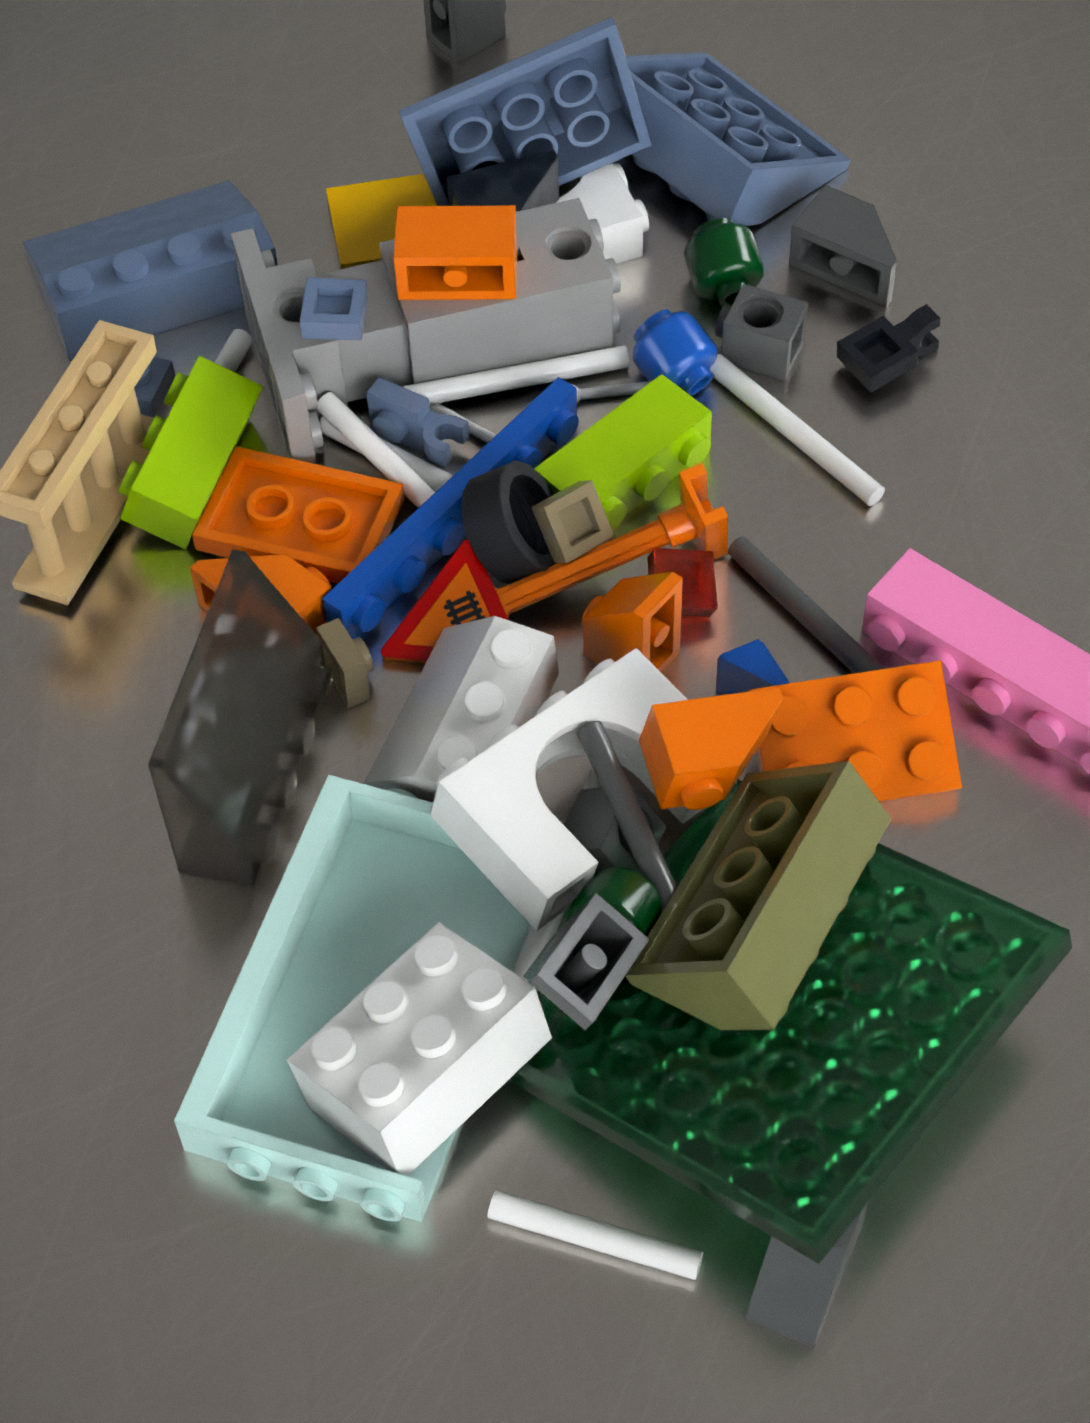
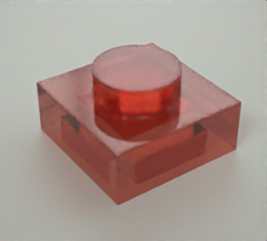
[647,548,718,617]

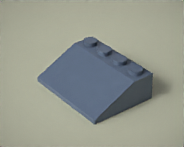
[399,17,652,206]
[626,52,852,226]
[23,180,278,361]

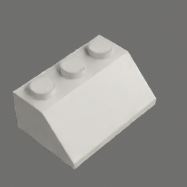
[364,616,559,802]

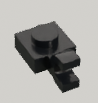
[837,304,941,393]

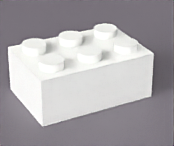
[287,922,552,1176]

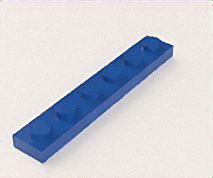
[322,377,579,639]

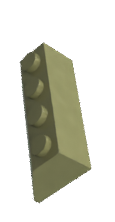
[625,761,892,1030]

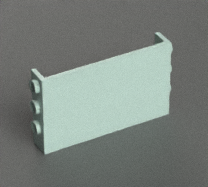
[174,775,530,1222]

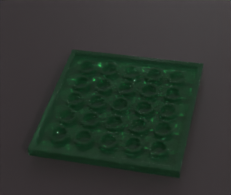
[508,779,1073,1264]

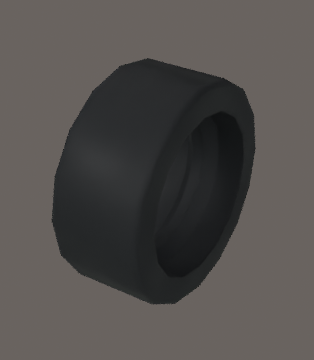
[461,460,557,584]

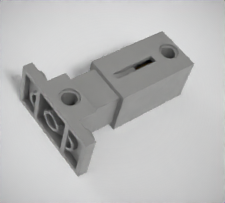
[231,198,621,464]

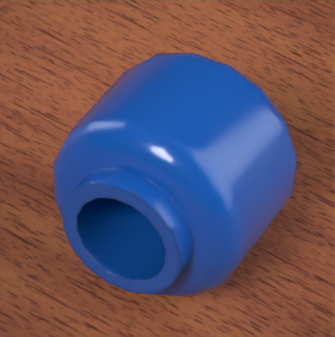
[632,309,718,396]

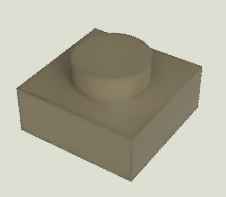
[531,480,614,564]
[316,618,374,709]

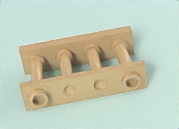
[0,320,157,605]

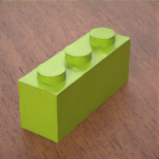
[118,355,263,550]
[534,374,712,531]

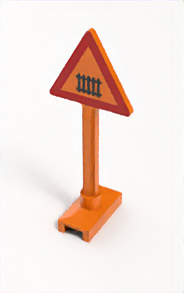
[381,462,728,664]

